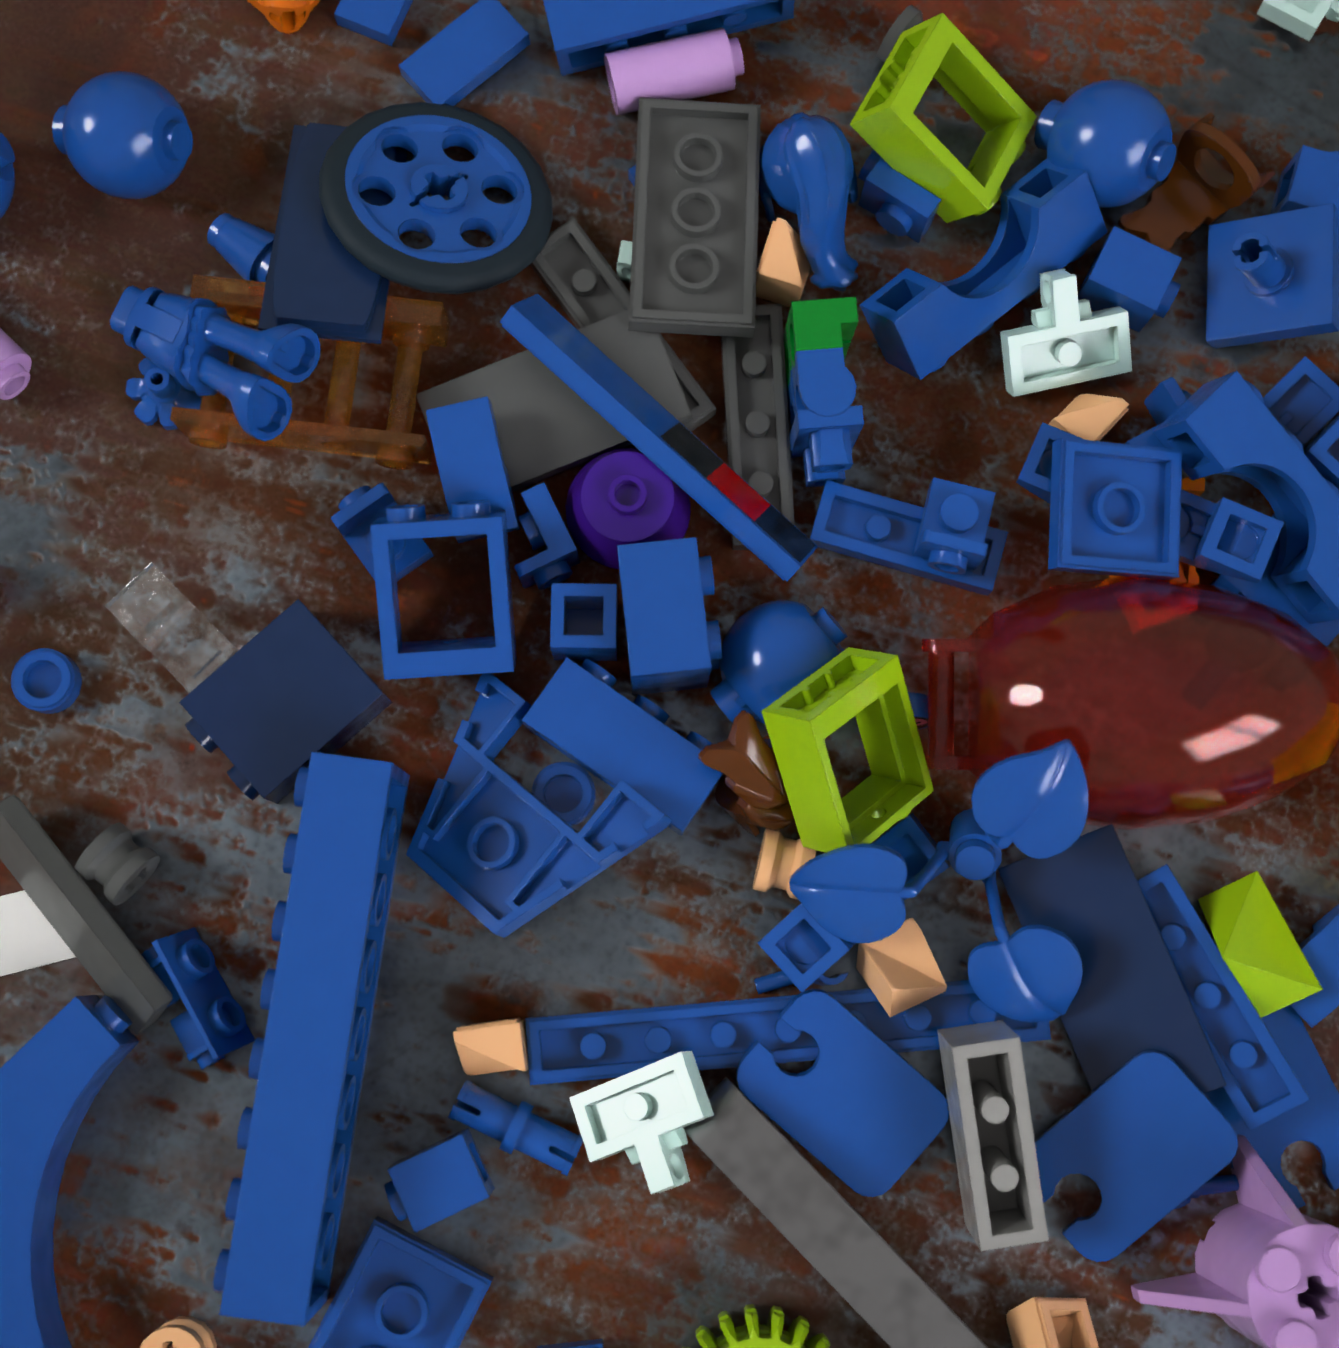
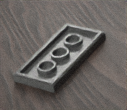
[628,98,761,338]
[416,309,693,492]

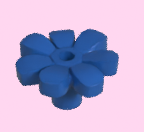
[126,358,206,430]

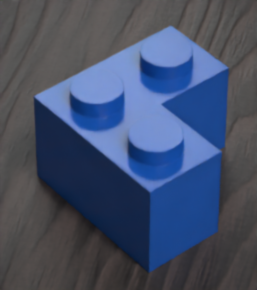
[617,537,722,695]

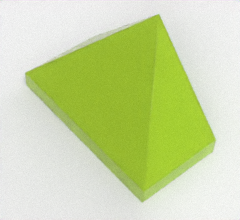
[1198,871,1323,1018]

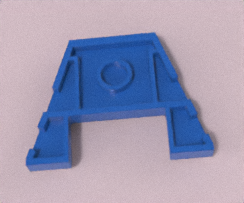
[406,673,672,938]

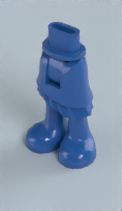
[110,285,320,441]

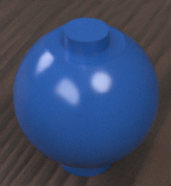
[52,71,193,199]
[1034,79,1177,208]
[710,600,848,724]

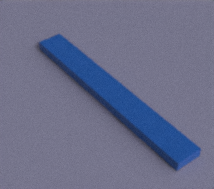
[525,979,1051,1085]

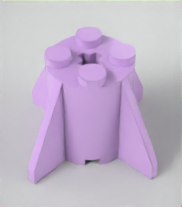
[1130,1134,1339,1348]

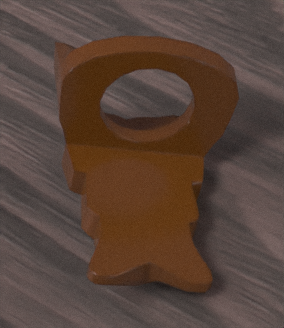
[1118,112,1276,252]
[698,710,795,837]

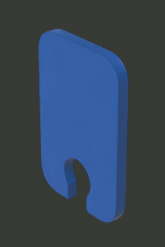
[736,988,949,1197]
[1204,1005,1339,1209]
[1035,1050,1238,1262]

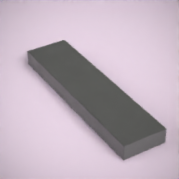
[530,217,717,432]
[721,304,795,550]
[0,794,173,1035]

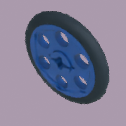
[319,102,553,294]

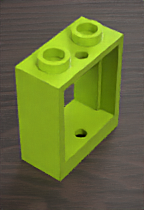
[849,13,1037,223]
[761,647,934,853]

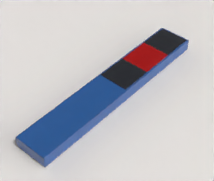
[500,293,818,581]

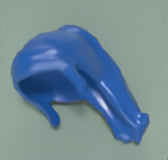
[759,113,859,292]

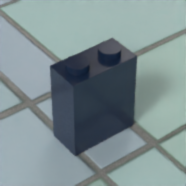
[179,599,392,804]

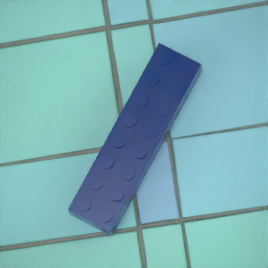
[213,752,410,1327]

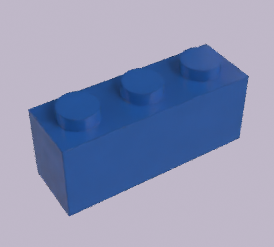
[522,657,724,836]

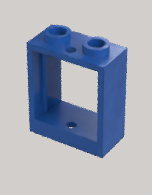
[370,500,517,680]

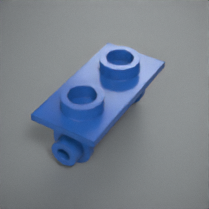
[141,927,255,1070]

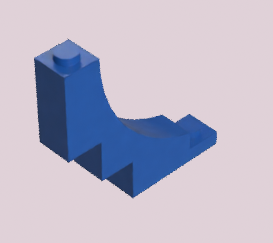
[0,995,140,1348]

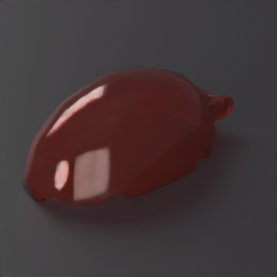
[922,576,1339,830]

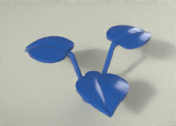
[789,739,1088,1022]

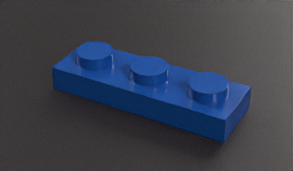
[809,480,1008,596]

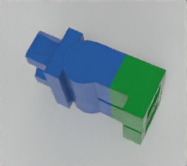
[783,297,864,487]

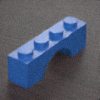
[860,158,1108,380]
[1153,371,1339,624]

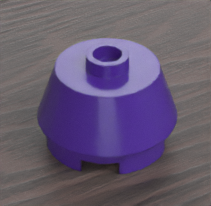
[566,448,691,569]

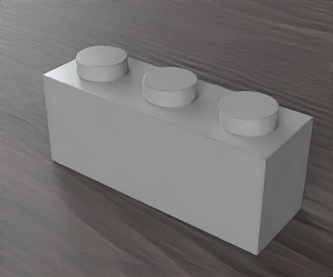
[937,1020,1049,1251]

